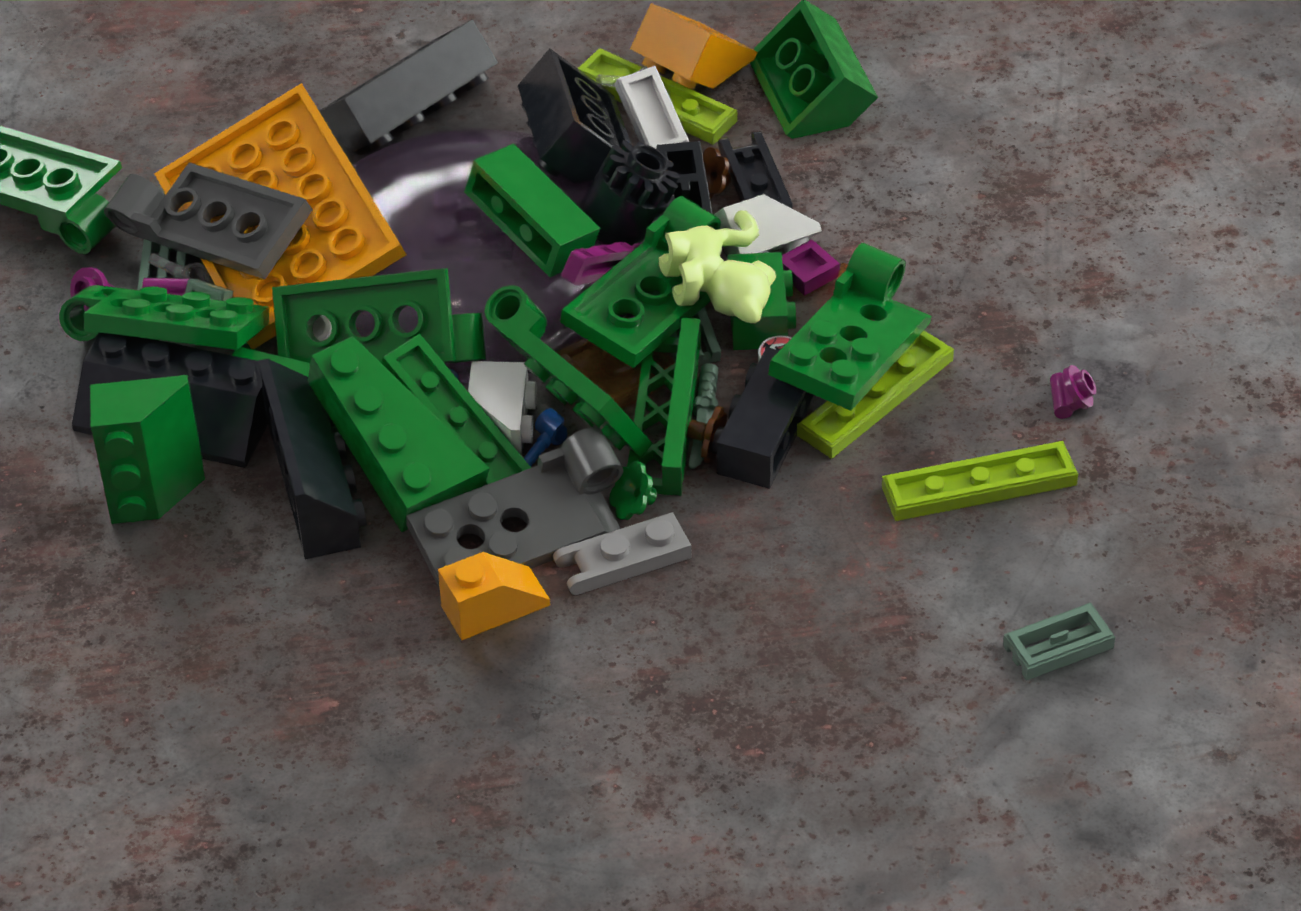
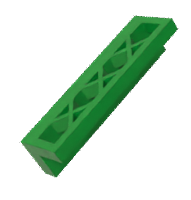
[627,318,701,496]

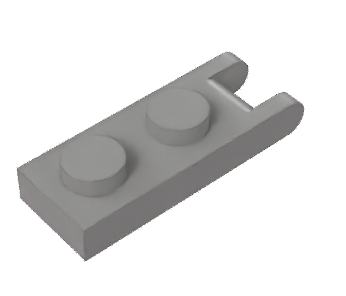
[553,512,692,595]

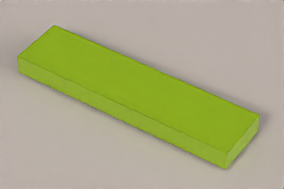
[578,48,737,145]
[797,330,954,459]
[882,441,1078,521]

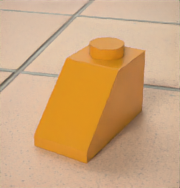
[438,552,550,640]

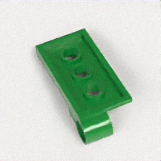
[0,126,122,254]
[768,243,932,411]
[272,268,487,363]

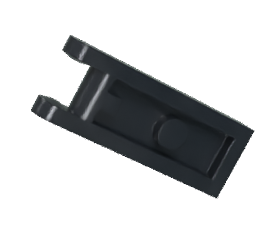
[718,131,793,209]

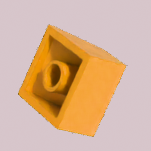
[630,3,758,90]

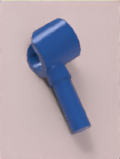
[524,408,567,467]

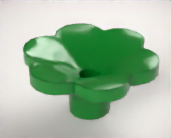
[609,461,657,520]

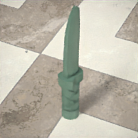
[689,363,719,469]

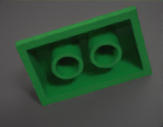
[750,0,878,139]
[90,375,205,524]

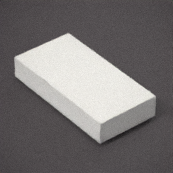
[614,66,689,148]

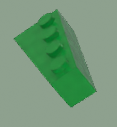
[308,336,490,533]

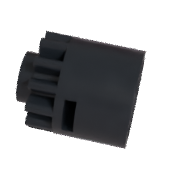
[579,140,680,246]

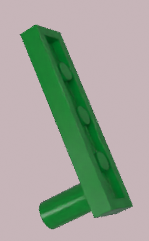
[381,334,531,485]

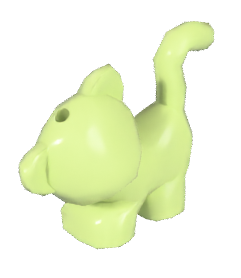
[659,210,776,323]

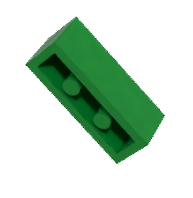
[464,143,600,278]

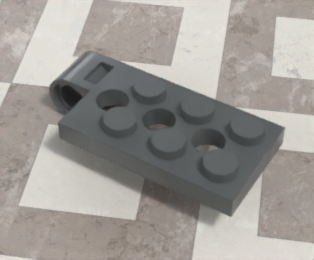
[104,163,312,280]

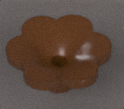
[703,147,731,200]
[687,406,727,464]

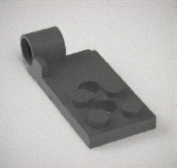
[406,427,623,589]

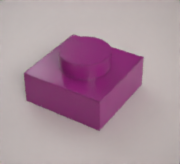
[782,239,840,296]

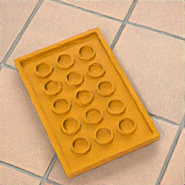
[154,83,407,350]

